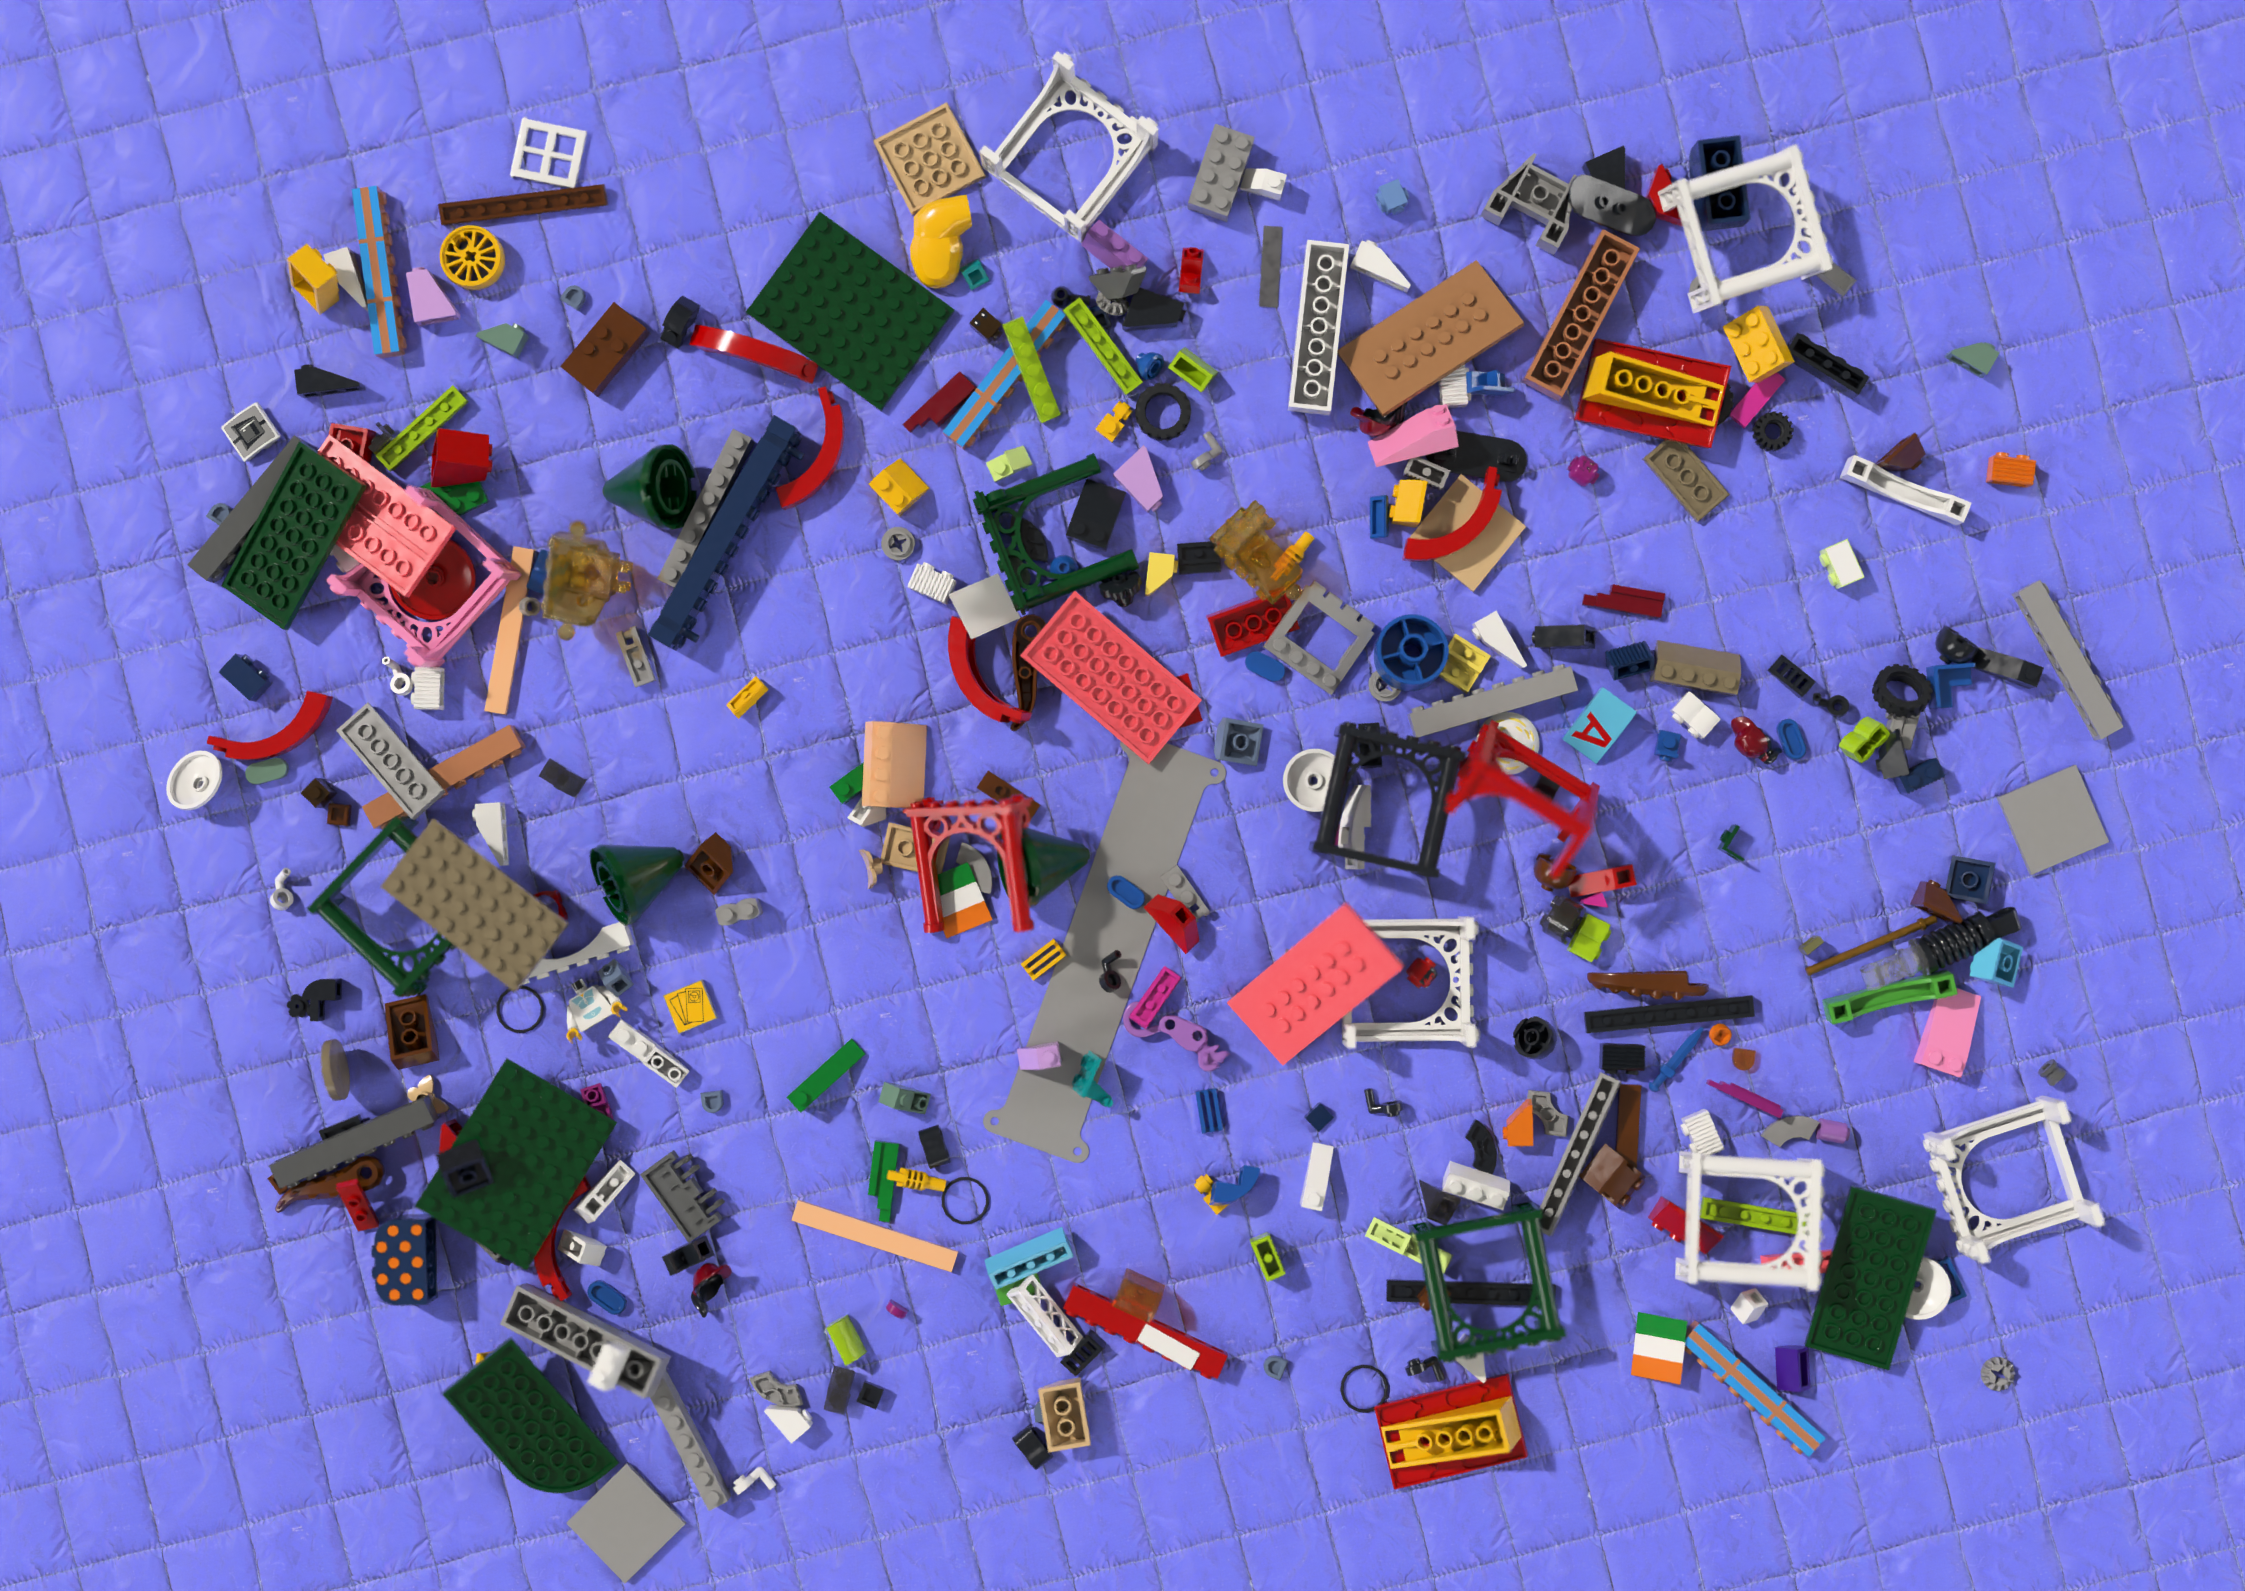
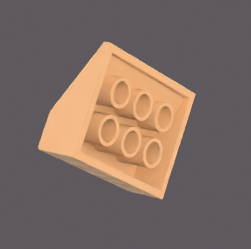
[862,721,927,808]

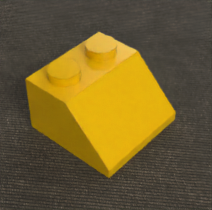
[869,458,930,517]
[1389,480,1427,528]

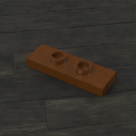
[977,771,1040,821]

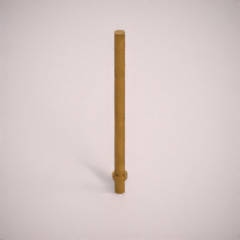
[1805,915,1937,976]

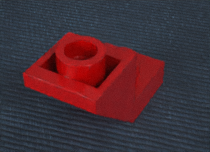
[1179,247,1204,294]

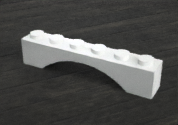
[1840,455,1972,525]
[522,922,634,985]

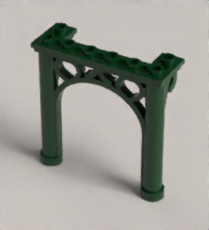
[972,453,1139,616]

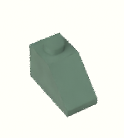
[476,323,529,358]
[1945,342,2000,378]

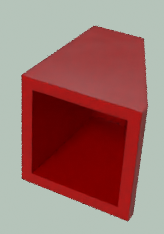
[431,428,493,488]

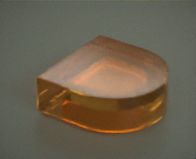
[1732,1047,1756,1070]

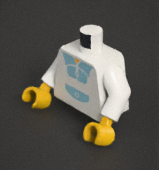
[566,979,628,1044]

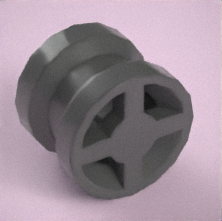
[2038,1059,2066,1086]

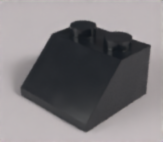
[435,1139,494,1198]

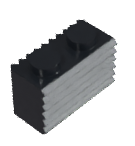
[1599,1043,1645,1075]

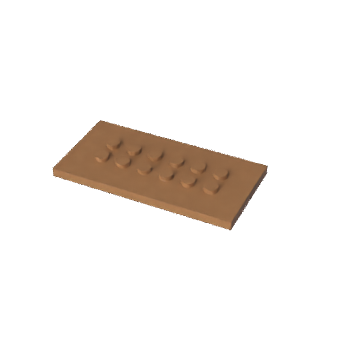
[1337,260,1524,417]

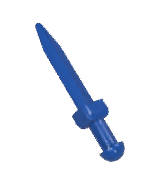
[1649,1027,1704,1092]

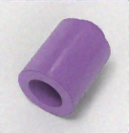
[1816,1118,1850,1144]

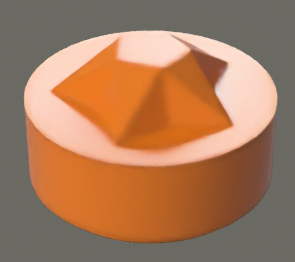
[1709,1024,1732,1046]

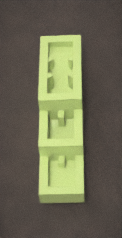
[1365,1217,1453,1274]

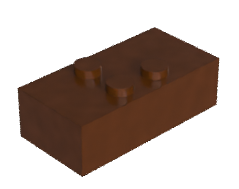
[560,302,651,397]

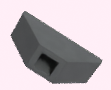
[1089,264,1147,299]

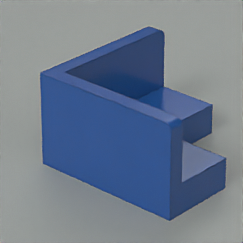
[1926,663,1975,709]

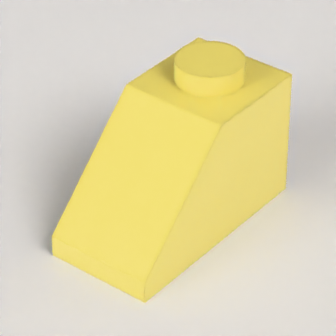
[1145,552,1178,596]

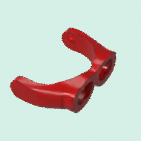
[533,890,568,920]

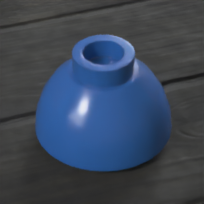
[1136,352,1164,380]
[1049,555,1079,581]

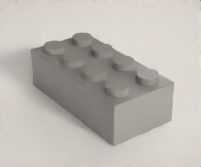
[1187,124,1255,222]

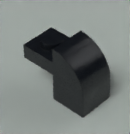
[660,295,701,349]
[302,978,342,1021]
[662,1236,714,1276]

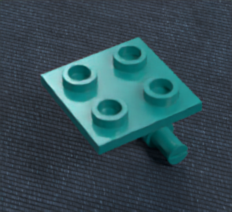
[1072,1050,1113,1107]

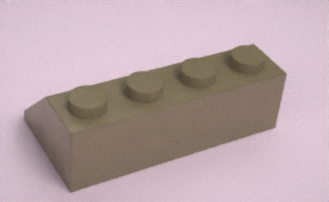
[1649,640,1741,696]

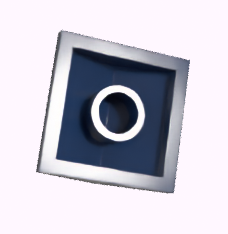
[1945,855,1996,904]

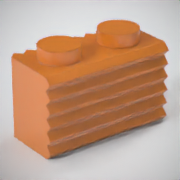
[1986,452,2036,488]

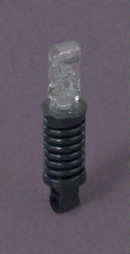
[1860,907,2022,990]

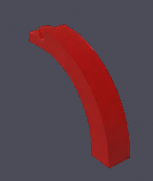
[689,325,818,384]
[776,386,845,510]
[1402,466,1502,562]
[948,616,1032,724]
[207,691,333,760]
[534,1176,592,1301]

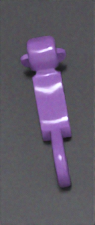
[1123,1002,1230,1072]

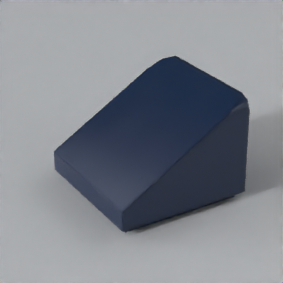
[1088,305,1112,329]
[1304,1102,1334,1132]

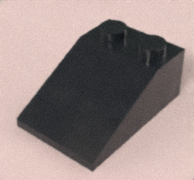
[1066,479,1126,552]

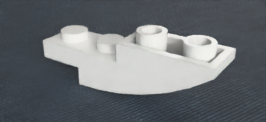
[1338,785,1372,869]
[608,1019,689,1088]

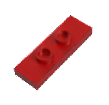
[336,1179,379,1232]

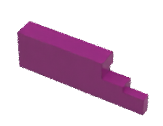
[1706,1079,1784,1118]

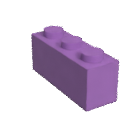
[1081,220,1148,269]

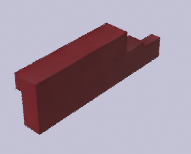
[902,371,976,433]
[1582,584,1666,618]

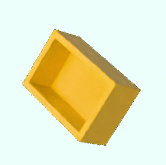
[287,244,339,315]
[1723,305,1795,383]

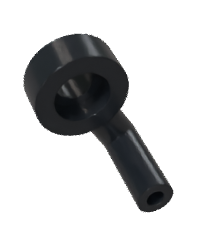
[1813,693,1849,717]
[1099,950,1121,993]
[1364,1088,1403,1117]
[1405,1356,1445,1382]

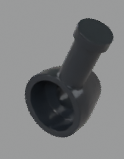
[1051,286,1091,308]

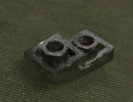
[824,1366,856,1415]

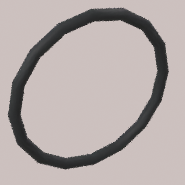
[496,986,544,1033]
[941,1177,989,1224]
[1340,1365,1388,1413]

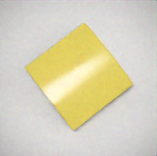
[1439,633,1491,694]

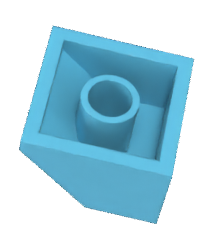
[1969,938,2023,988]

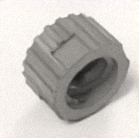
[519,597,540,616]

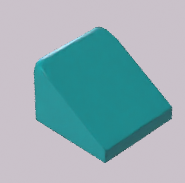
[960,259,989,291]

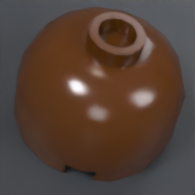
[1534,853,1577,892]

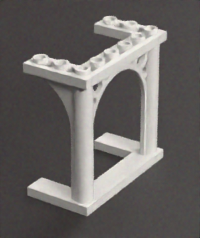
[979,51,1159,244]
[1658,144,1833,314]
[1342,916,1479,1048]
[1923,1095,2105,1264]
[1675,1151,1825,1291]

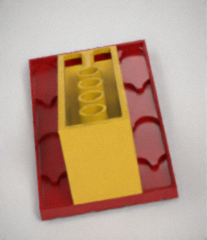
[1574,338,1731,448]
[1374,1373,1528,1490]

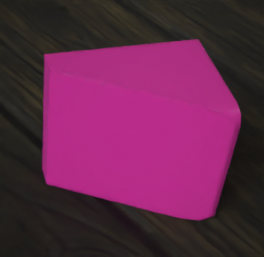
[1580,892,1608,908]

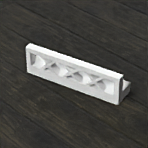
[1006,1274,1083,1357]

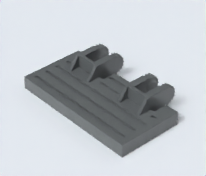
[640,1150,725,1243]

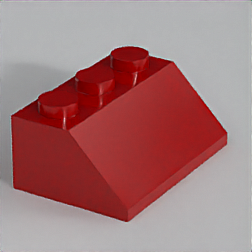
[1648,1196,1724,1254]

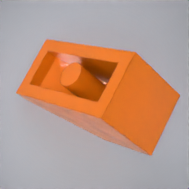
[1503,1099,1533,1146]

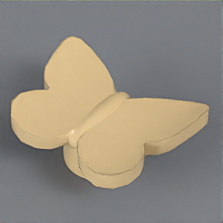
[858,849,883,889]
[407,1075,449,1114]

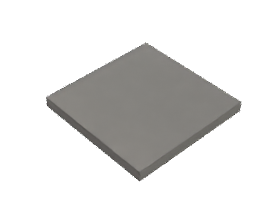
[1996,765,2109,875]
[566,1462,686,1583]

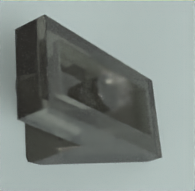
[539,758,587,798]

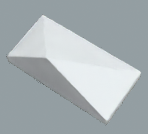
[847,797,886,827]

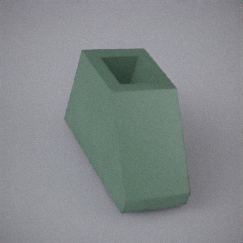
[879,1082,931,1114]

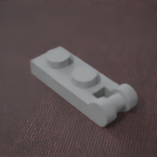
[616,626,656,688]
[1160,865,1210,922]

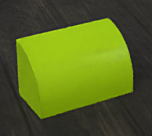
[1168,347,1218,392]
[826,1314,867,1366]

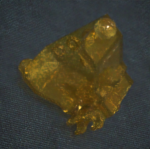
[1208,500,1303,605]
[541,521,633,641]

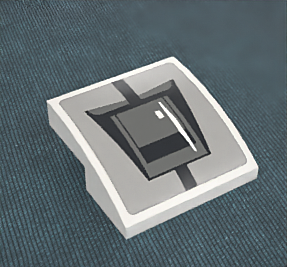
[221,402,281,462]

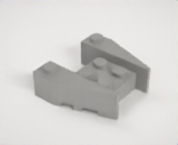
[1480,153,1577,255]

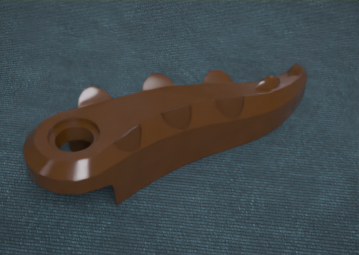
[1010,614,1046,732]
[1587,971,1709,1000]
[275,1155,385,1213]

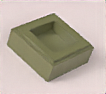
[1798,935,1824,955]

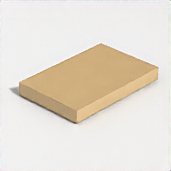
[880,822,951,875]

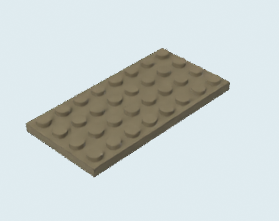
[380,819,569,992]

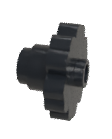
[1099,570,1142,607]

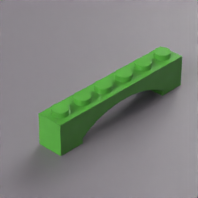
[1822,970,1957,1025]

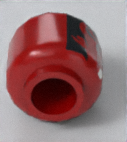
[1406,957,1438,989]

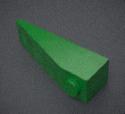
[830,762,864,804]
[787,1038,865,1113]

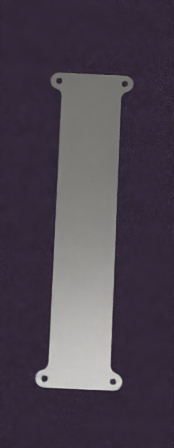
[983,741,1226,1163]

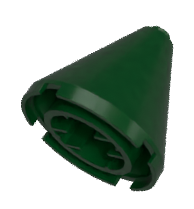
[602,444,697,530]
[997,828,1090,908]
[590,845,684,926]

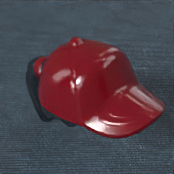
[1350,402,1408,437]
[1731,716,1782,765]
[691,1263,732,1318]

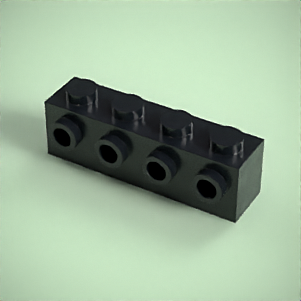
[1787,333,1869,399]

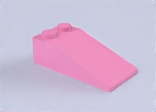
[1368,404,1459,467]
[1914,988,1981,1078]

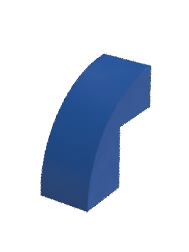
[1209,1165,1261,1206]

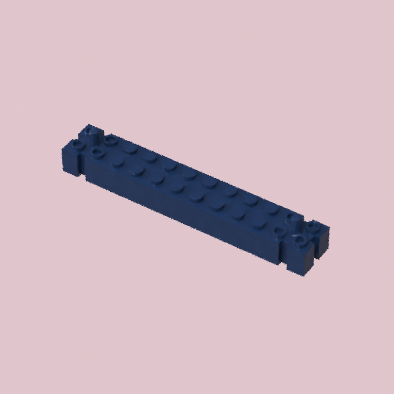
[647,415,805,651]

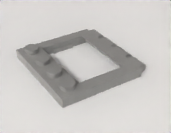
[1263,580,1375,695]

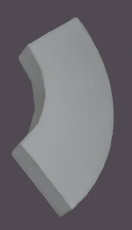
[956,842,992,894]
[1760,1115,1820,1147]
[749,1370,803,1407]

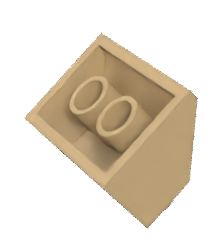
[1038,1377,1091,1452]

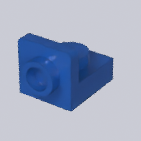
[1654,730,1681,762]

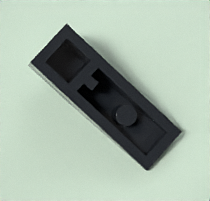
[294,365,366,398]
[1971,647,2044,689]

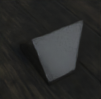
[1419,1180,1461,1225]

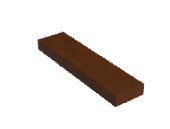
[1615,1084,1641,1169]

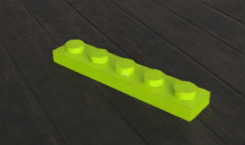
[1062,297,1142,395]
[1002,316,1061,423]
[375,385,469,472]
[1699,1196,1806,1235]

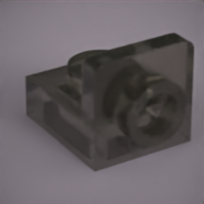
[368,422,395,455]

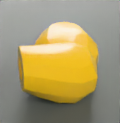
[910,194,972,289]

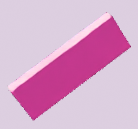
[1729,372,1786,428]
[1129,966,1181,1029]

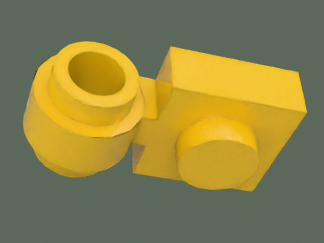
[1095,401,1133,443]
[1194,1174,1229,1215]

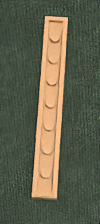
[484,546,536,715]
[791,1200,958,1272]

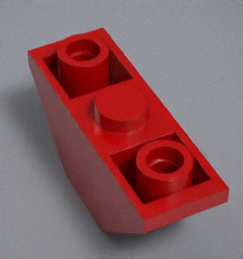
[1646,164,1683,227]
[1144,894,1200,954]

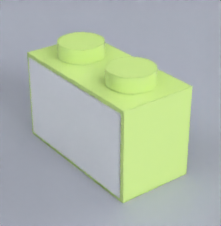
[1819,539,1864,589]

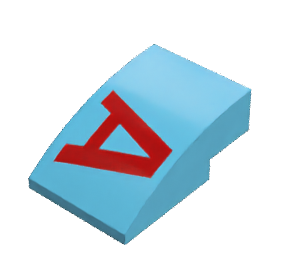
[1562,687,1637,764]

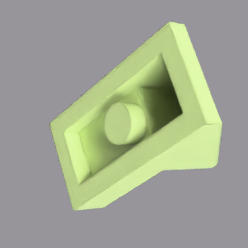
[986,446,1033,482]

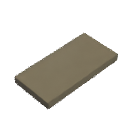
[1642,440,1730,523]

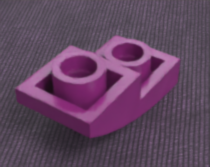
[580,1083,614,1120]

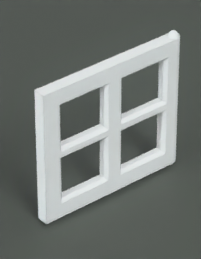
[510,117,587,188]

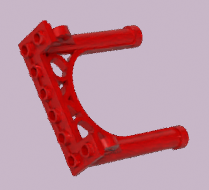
[903,794,1034,933]

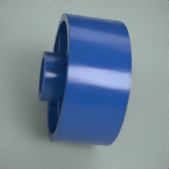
[1373,614,1449,691]

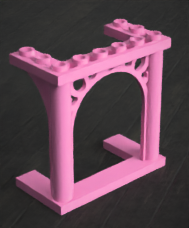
[326,485,522,667]

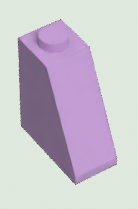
[406,267,461,326]
[1113,445,1163,513]
[1017,1041,1062,1070]

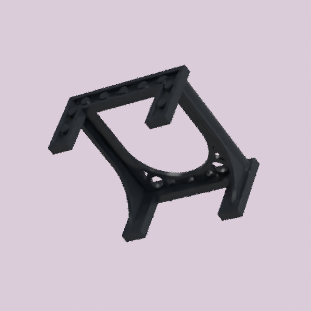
[1308,722,1466,878]

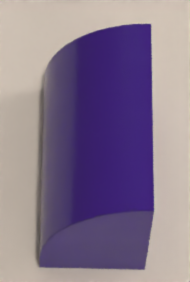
[1775,1345,1811,1392]

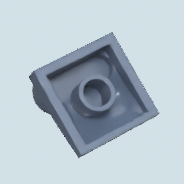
[1214,718,1264,766]

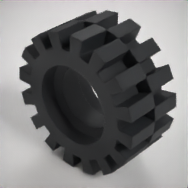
[1752,411,1794,451]

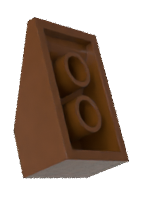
[385,994,440,1070]

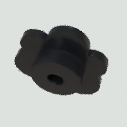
[287,994,310,1017]

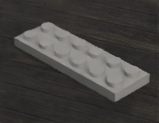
[336,702,446,820]

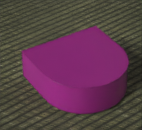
[886,1299,908,1319]

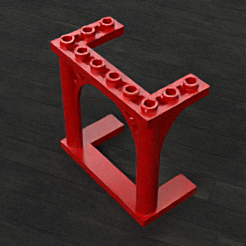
[1445,720,1600,880]

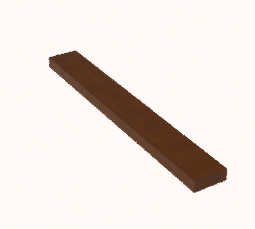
[438,184,608,225]

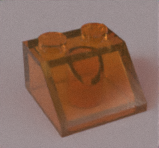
[1111,1268,1165,1323]

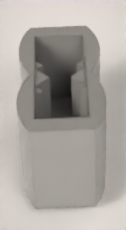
[715,898,763,925]

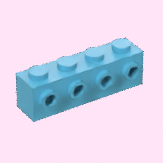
[984,1227,1074,1289]

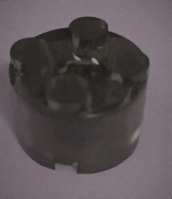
[1539,895,1586,944]

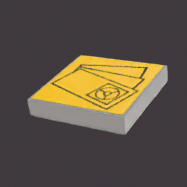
[663,979,718,1034]

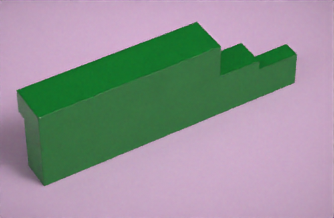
[868,1140,900,1222]

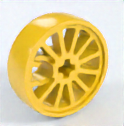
[440,225,505,290]

